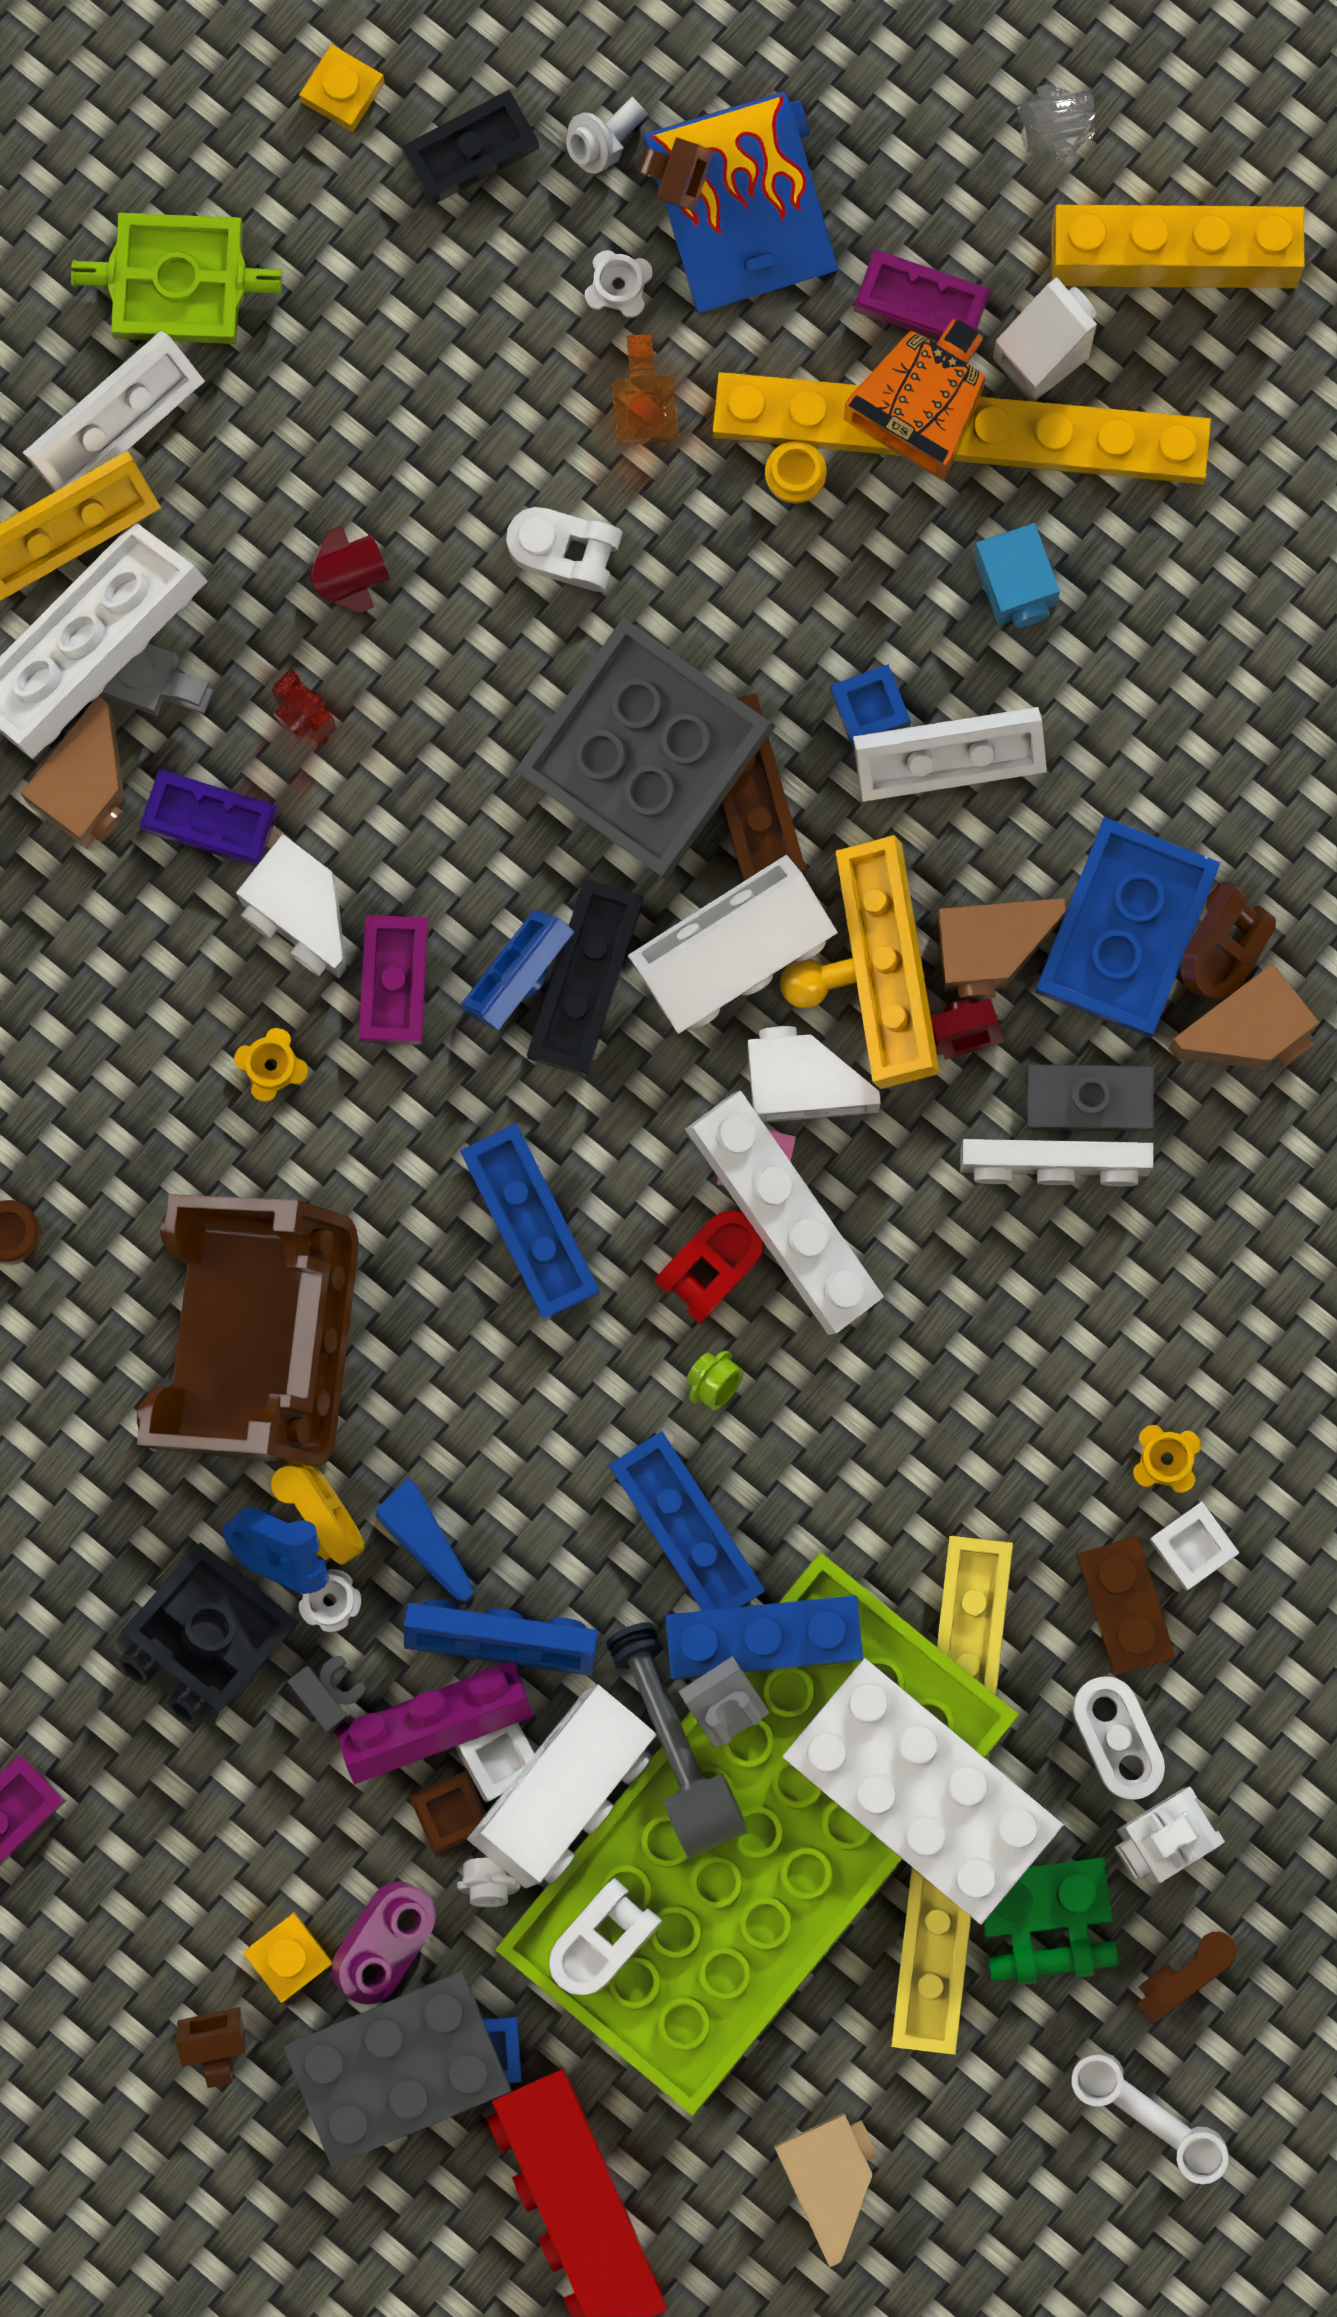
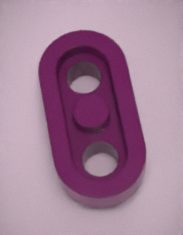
[332,1881,436,2004]

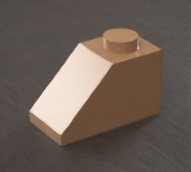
[21,696,125,850]
[937,898,1066,1001]
[1168,963,1320,1070]

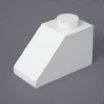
[747,1026,880,1123]

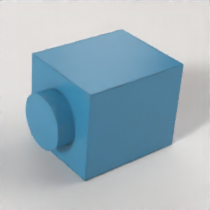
[973,523,1060,628]

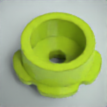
[686,1350,744,1410]

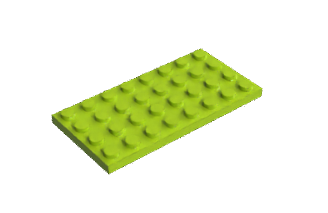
[495,1552,1020,2116]

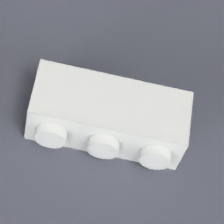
[628,855,838,1034]
[467,1684,657,1888]

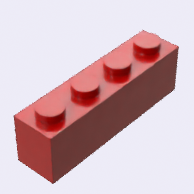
[486,2068,668,2317]

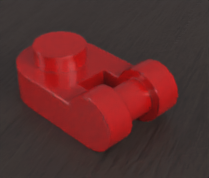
[653,1210,764,1325]

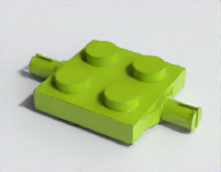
[71,213,283,344]

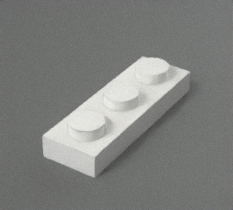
[23,331,205,492]
[853,707,1047,802]
[960,1139,1153,1187]

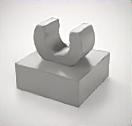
[679,1656,769,1748]

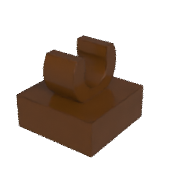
[637,137,714,212]
[176,2007,246,2088]

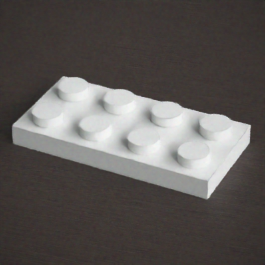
[0,523,208,759]
[783,1658,1064,1925]

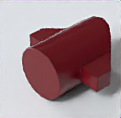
[308,525,390,613]

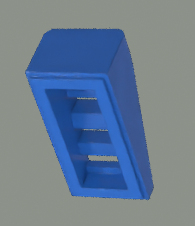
[375,1477,475,1606]

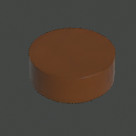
[0,1200,41,1265]

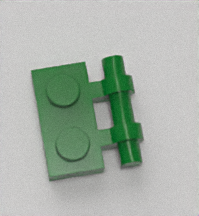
[983,1858,1119,1986]

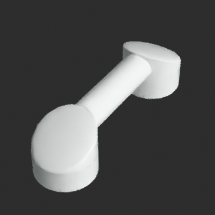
[1072,2052,1229,2184]

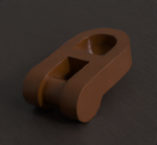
[1181,882,1276,999]
[1136,1932,1236,2026]

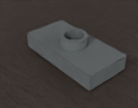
[1027,1065,1154,1132]

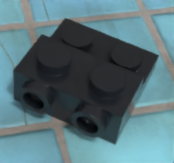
[114,1542,298,1729]

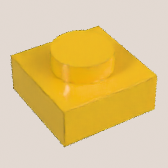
[299,44,385,133]
[243,1913,332,2003]

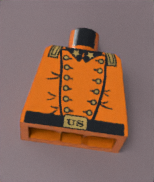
[844,319,985,481]

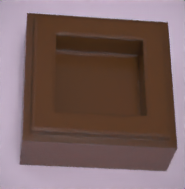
[409,1770,487,1856]

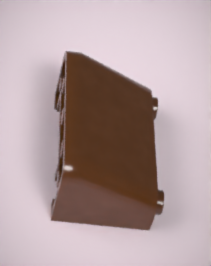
[137,1194,359,1466]

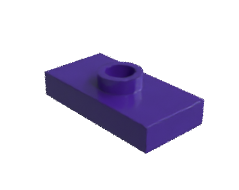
[139,769,279,867]

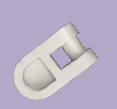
[506,507,623,592]
[549,1878,662,1995]

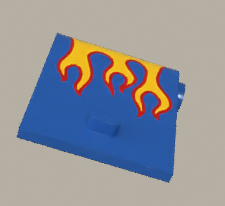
[642,91,838,313]

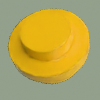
[765,441,827,504]

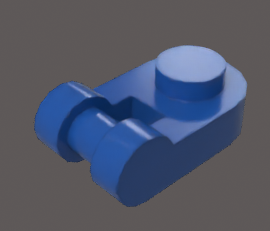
[223,1507,329,1594]

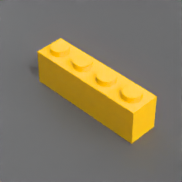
[1051,205,1305,288]

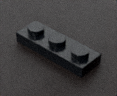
[527,878,644,1077]

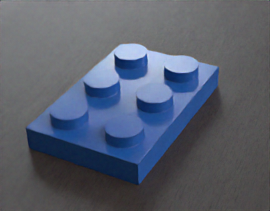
[1035,817,1221,1038]

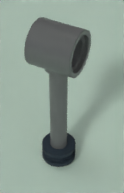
[606,1622,749,1859]

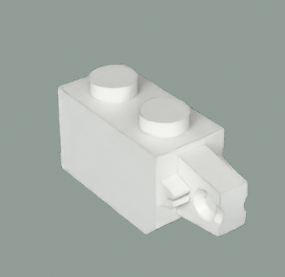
[1114,1787,1225,1884]

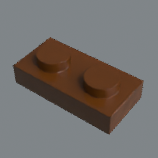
[1076,1536,1176,1677]

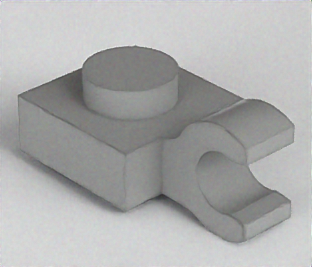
[100,643,214,716]

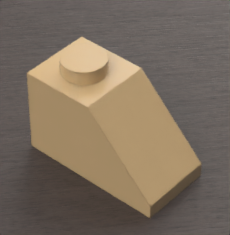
[774,2113,878,2267]

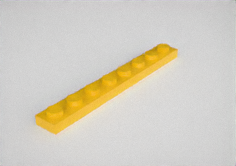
[713,372,1211,485]

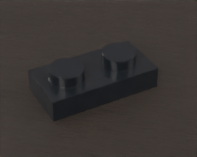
[401,89,539,206]

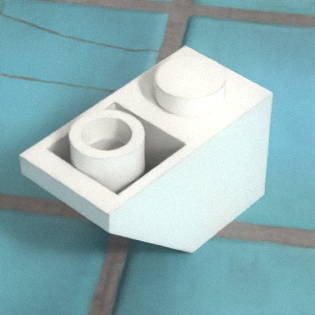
[993,277,1097,402]
[236,834,347,979]

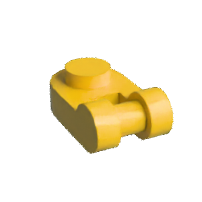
[271,1464,365,1565]

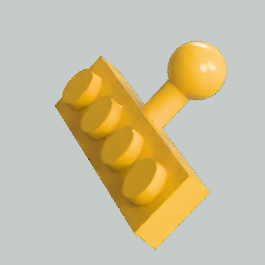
[780,835,940,1089]

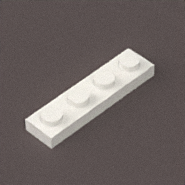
[685,1091,884,1335]

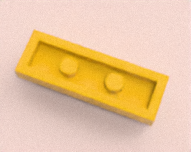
[0,450,161,601]

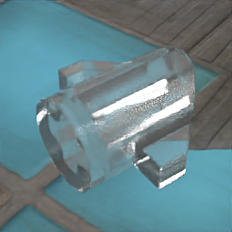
[1017,84,1095,160]

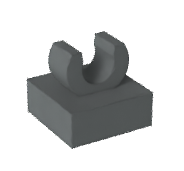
[287,1656,367,1734]

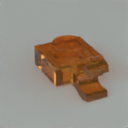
[612,334,679,446]

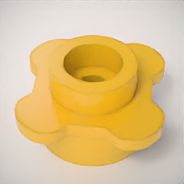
[234,1028,308,1102]
[1133,1425,1201,1493]

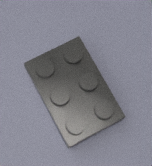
[283,1971,512,2167]

